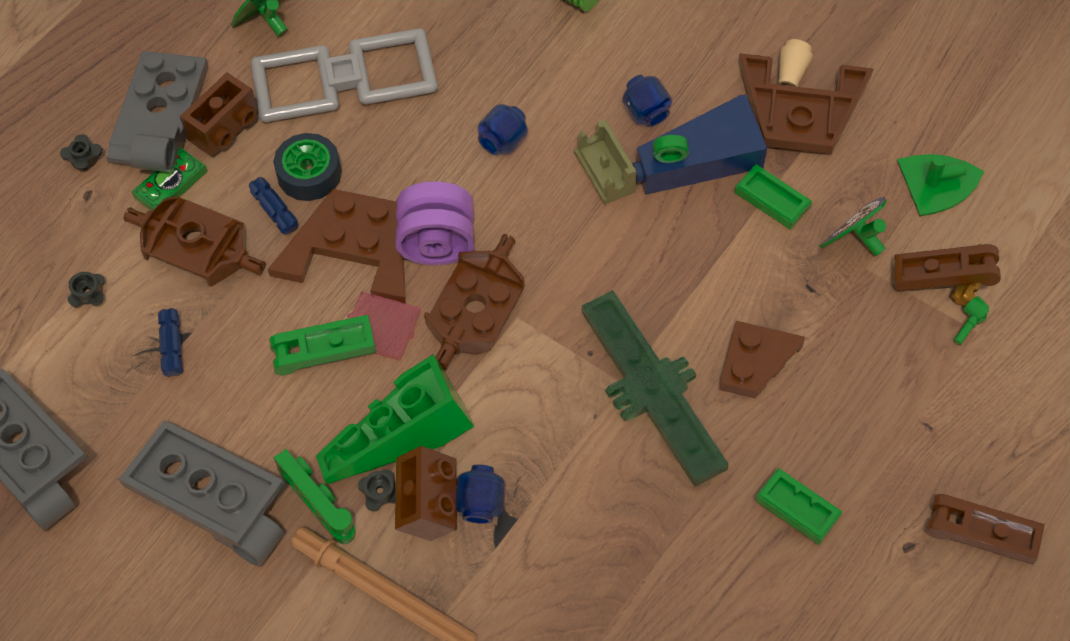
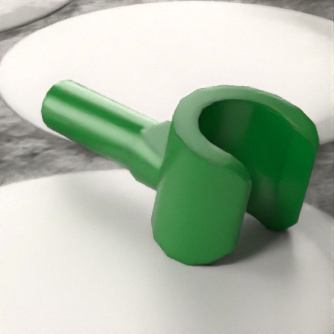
[953,296,989,345]

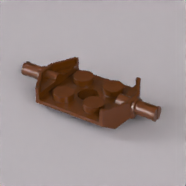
[123,196,266,287]
[424,234,525,370]

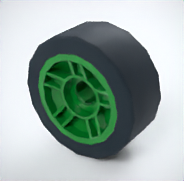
[273,133,342,201]

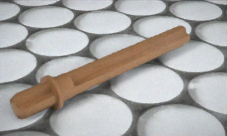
[291,527,477,641]

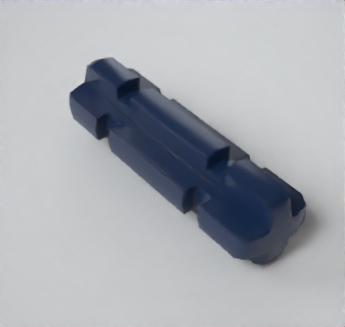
[249,177,298,235]
[158,308,183,377]

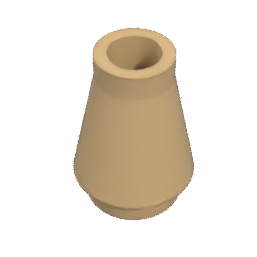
[778,39,813,87]

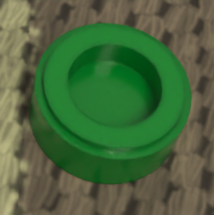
[653,135,689,163]

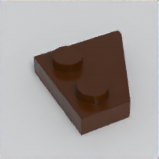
[719,321,805,398]

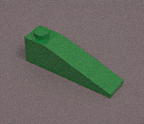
[316,354,474,484]

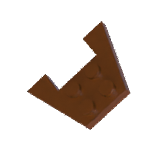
[738,53,874,154]
[268,189,406,304]

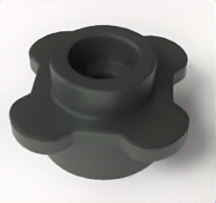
[60,134,102,170]
[67,272,105,307]
[358,469,396,512]

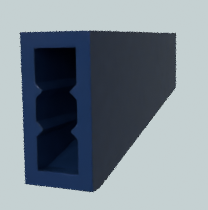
[632,94,767,195]

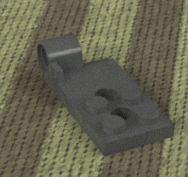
[107,51,209,172]
[0,368,87,531]
[118,420,285,567]

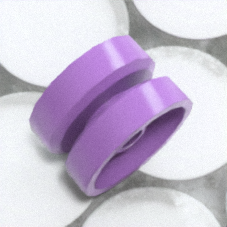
[395,181,474,265]

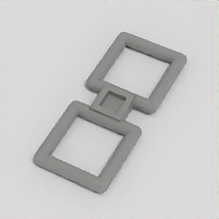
[250,28,438,123]

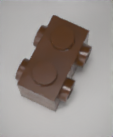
[180,72,258,157]
[395,446,457,541]

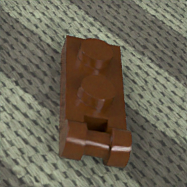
[895,244,1001,291]
[926,494,1045,565]

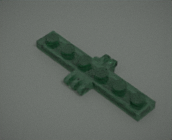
[582,290,729,487]

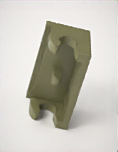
[574,119,637,205]

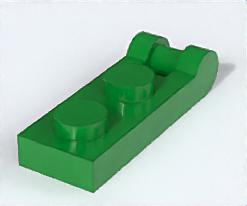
[269,315,376,376]
[273,449,356,544]

